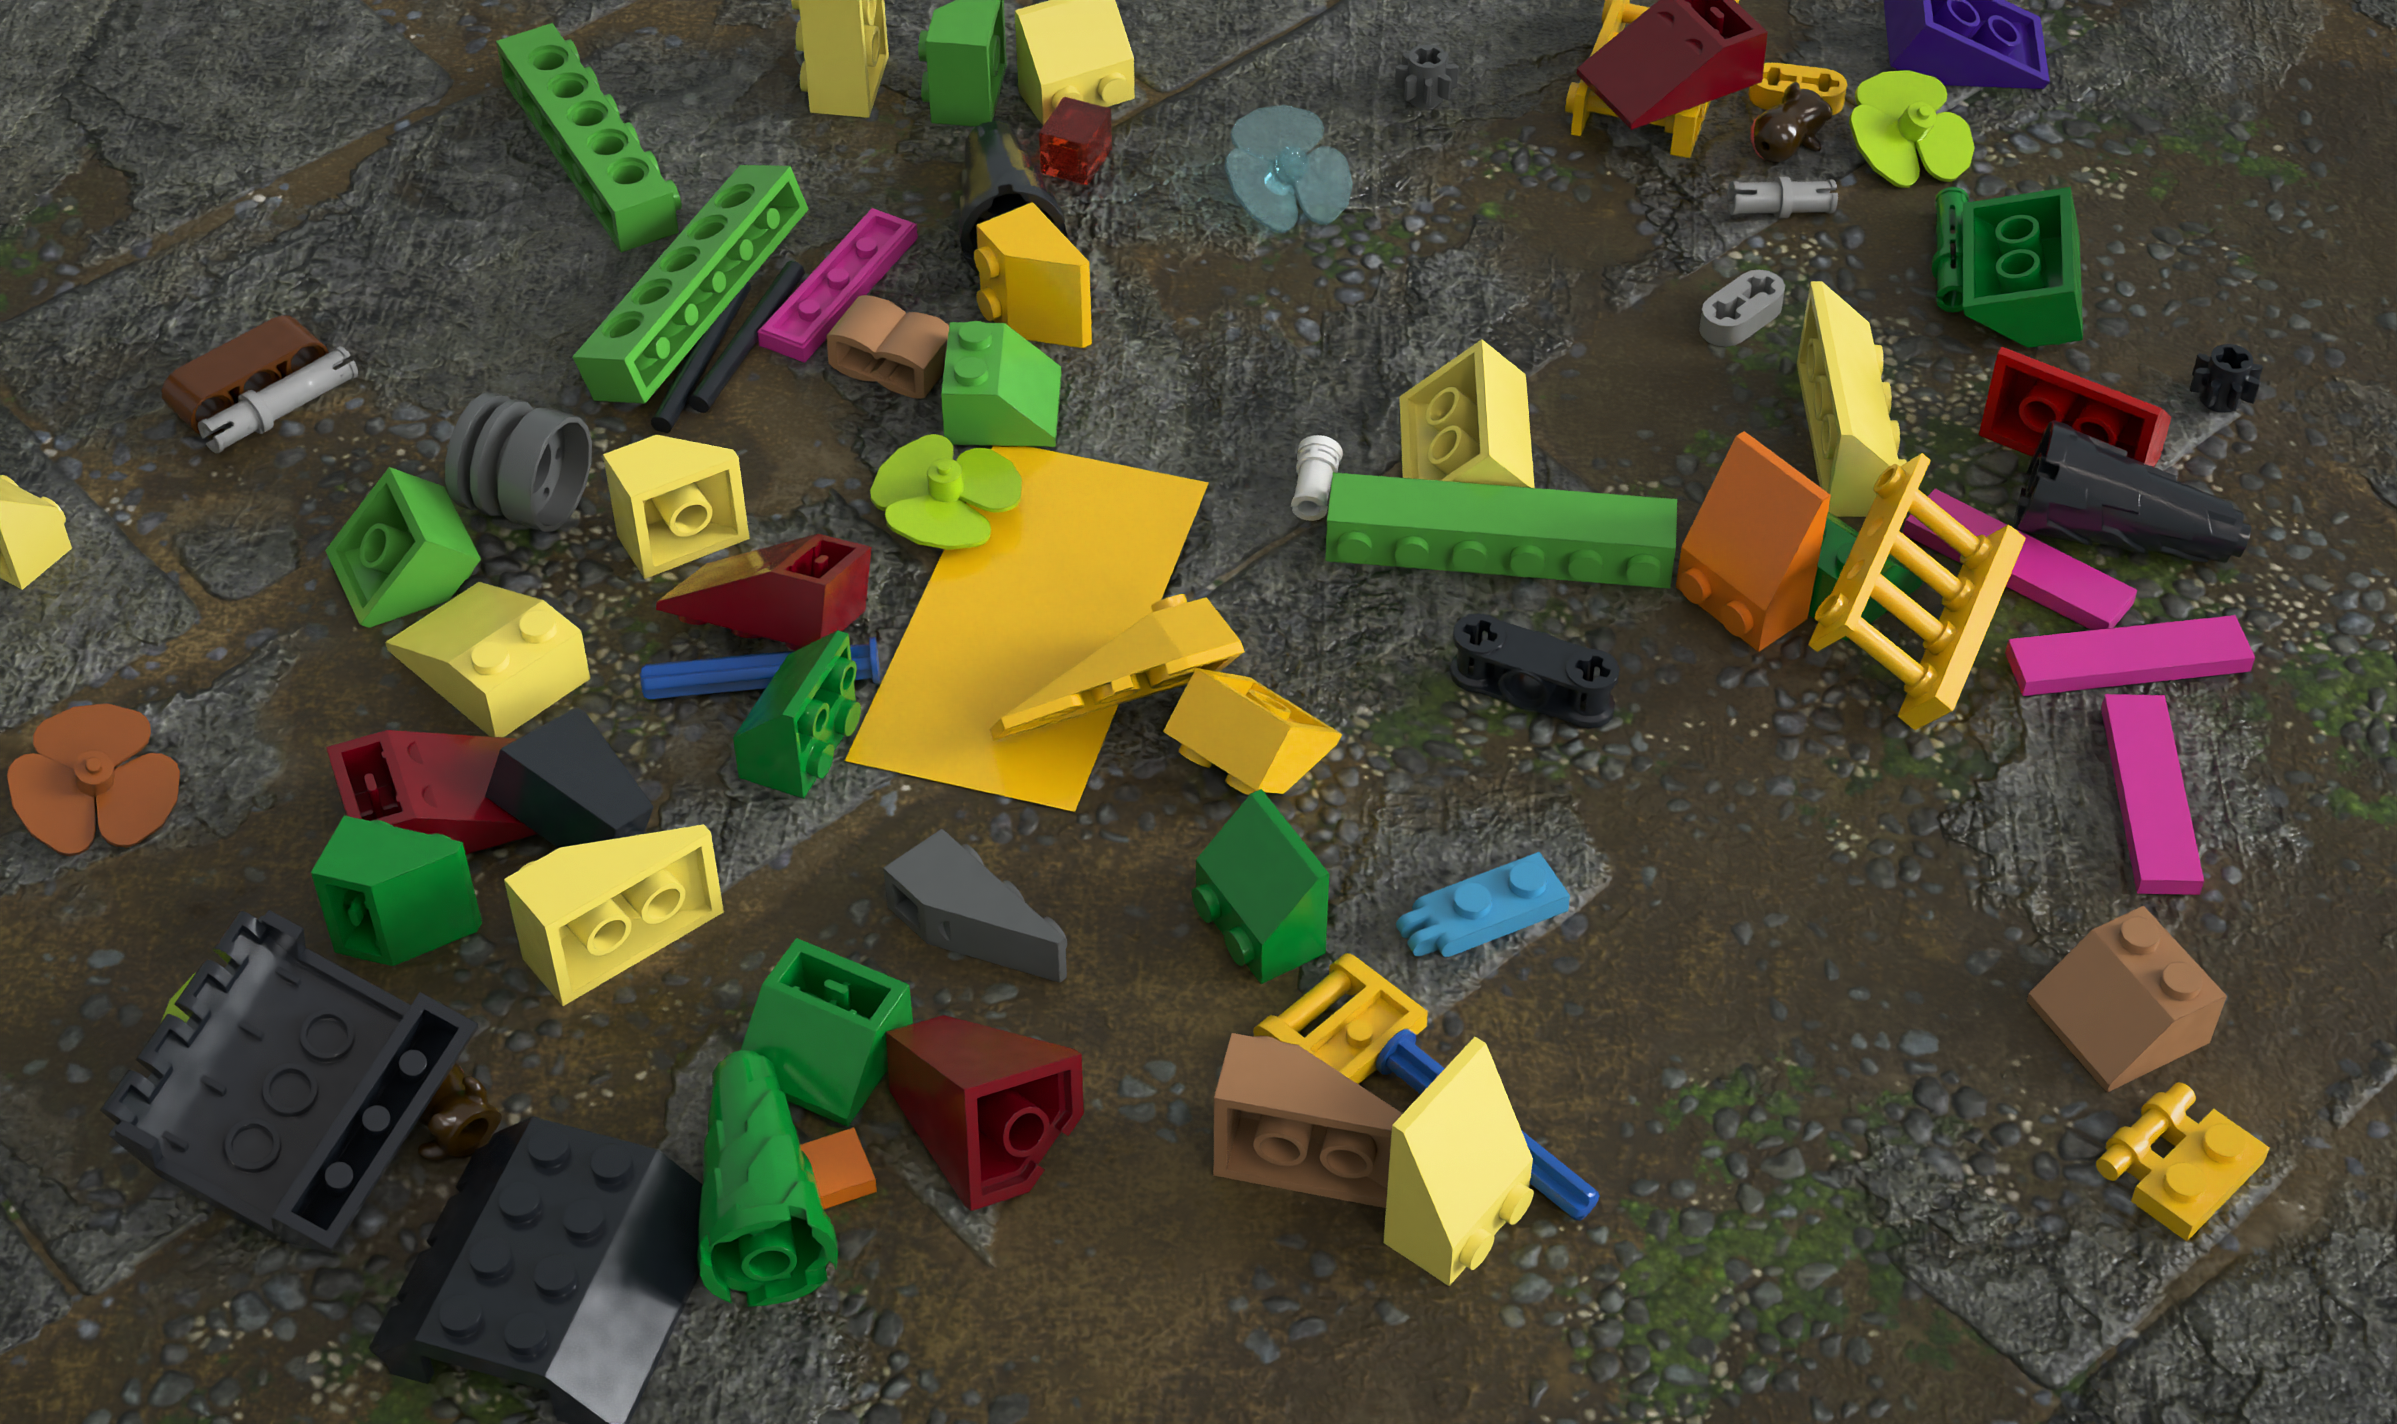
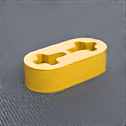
[1748,63,1847,115]

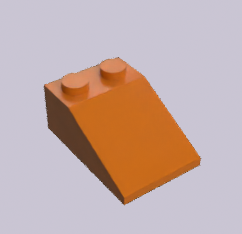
[1675,431,1831,652]

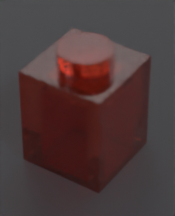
[1039,97,1112,185]

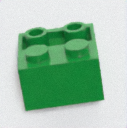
[733,630,861,799]
[311,815,482,966]
[741,938,913,1127]

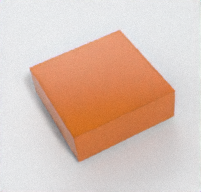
[800,1127,877,1209]

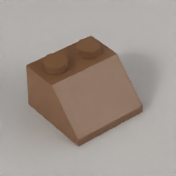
[2027,906,2227,1093]

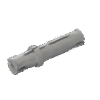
[198,346,358,453]

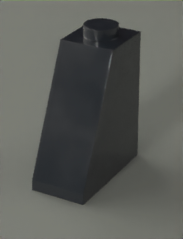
[485,707,654,848]

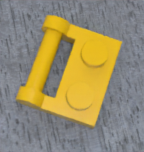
[1253,953,1428,1085]

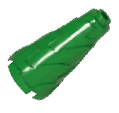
[697,1050,838,1307]

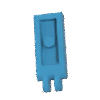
[1396,852,1570,957]

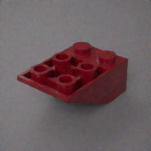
[1576,0,1768,130]
[656,534,872,651]
[326,730,538,855]

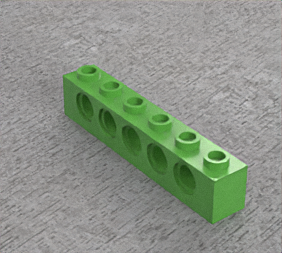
[496,23,682,253]
[573,165,809,404]

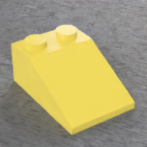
[385,582,590,737]
[504,824,724,1006]
[1383,1037,1534,1286]

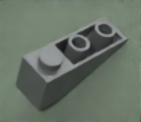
[883,829,1067,983]

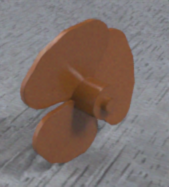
[7,703,180,856]

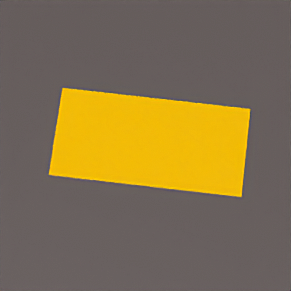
[845,446,1209,812]

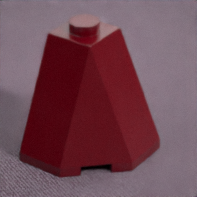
[886,1015,1084,1211]

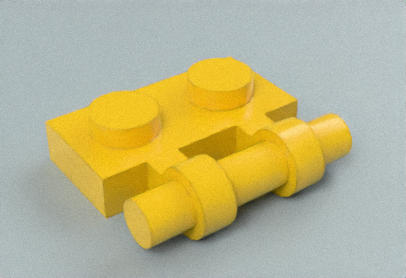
[2096,1082,2270,1242]

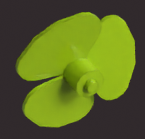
[1849,70,1975,188]
[870,434,1022,550]

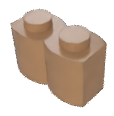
[827,295,949,399]

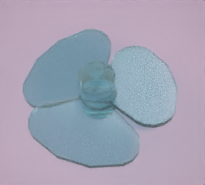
[1225,105,1353,233]

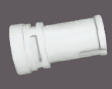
[1291,435,1343,521]

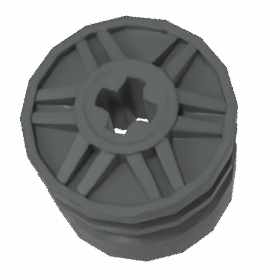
[445,392,592,532]

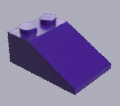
[1883,0,2050,89]

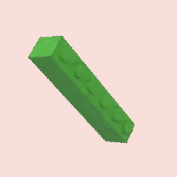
[1325,472,1677,589]

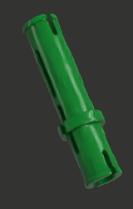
[1931,187,1969,313]

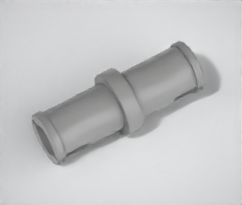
[1727,176,1838,218]

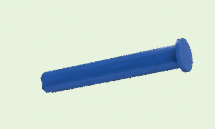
[640,637,880,700]
[1376,1029,1600,1221]

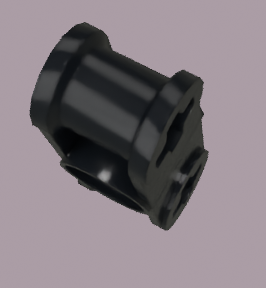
[1450,613,1620,729]

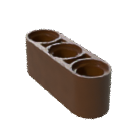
[161,315,329,436]

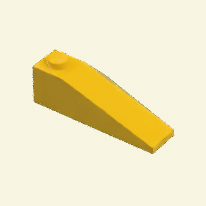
[990,594,1244,741]

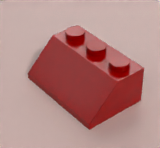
[1979,347,2171,467]

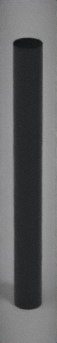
[689,261,805,413]
[651,281,751,433]

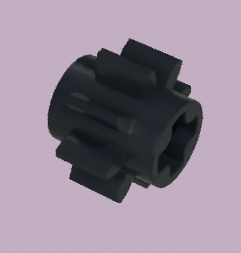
[2190,344,2263,413]

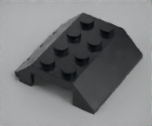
[100,910,478,1253]
[369,1116,703,1424]

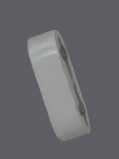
[1699,270,1785,347]

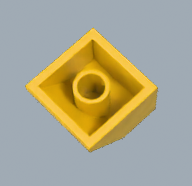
[974,202,1092,348]
[1163,668,1343,795]

